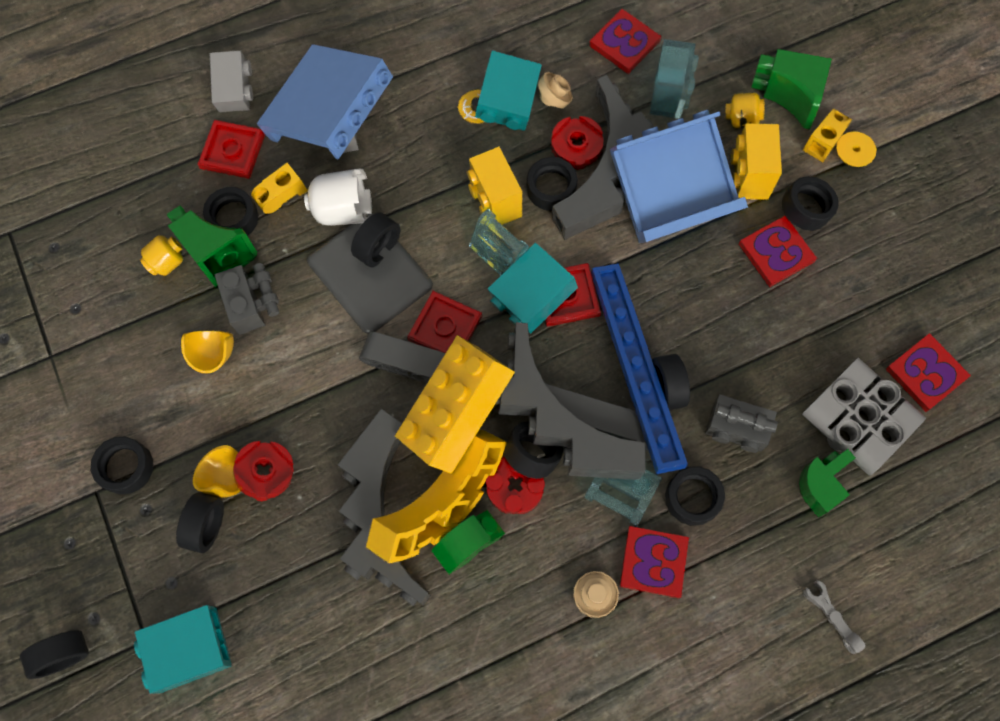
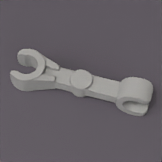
[803,580,866,654]

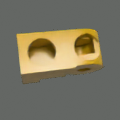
[803,109,852,163]
[251,163,308,214]

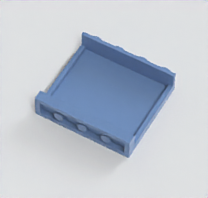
[257,44,393,160]
[610,110,748,243]

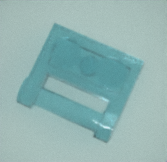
[469,209,529,276]
[584,469,662,526]

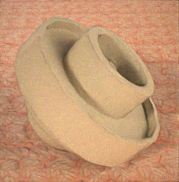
[538,72,573,109]
[573,571,619,618]

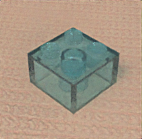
[650,39,699,119]

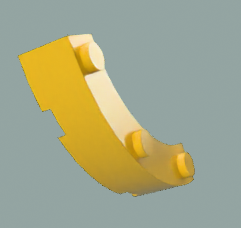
[366,429,507,563]

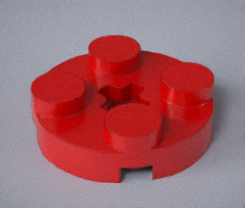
[551,116,604,170]
[233,441,294,502]
[486,457,545,514]

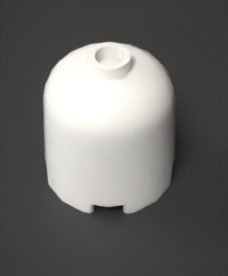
[304,168,372,226]

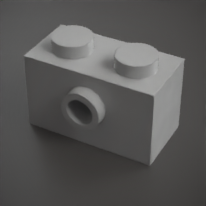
[210,51,253,113]

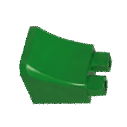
[751,49,832,130]
[167,206,258,287]

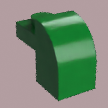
[799,449,856,518]
[431,510,505,575]

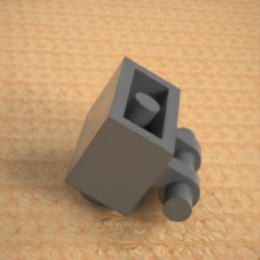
[214,263,280,335]
[705,394,778,453]

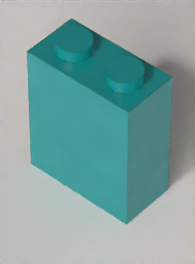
[475,51,542,131]
[488,242,578,334]
[134,605,232,694]

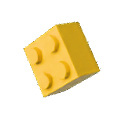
[730,124,782,200]
[467,147,522,229]

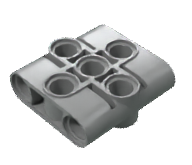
[802,357,927,476]

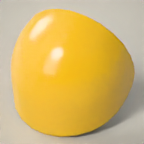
[181,330,234,373]
[193,445,241,498]

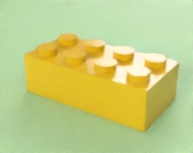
[395,335,515,474]

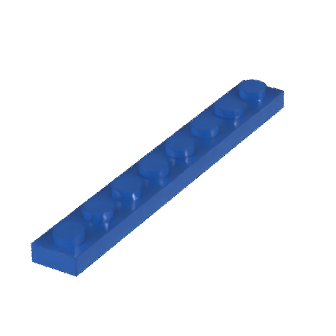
[591,263,688,474]

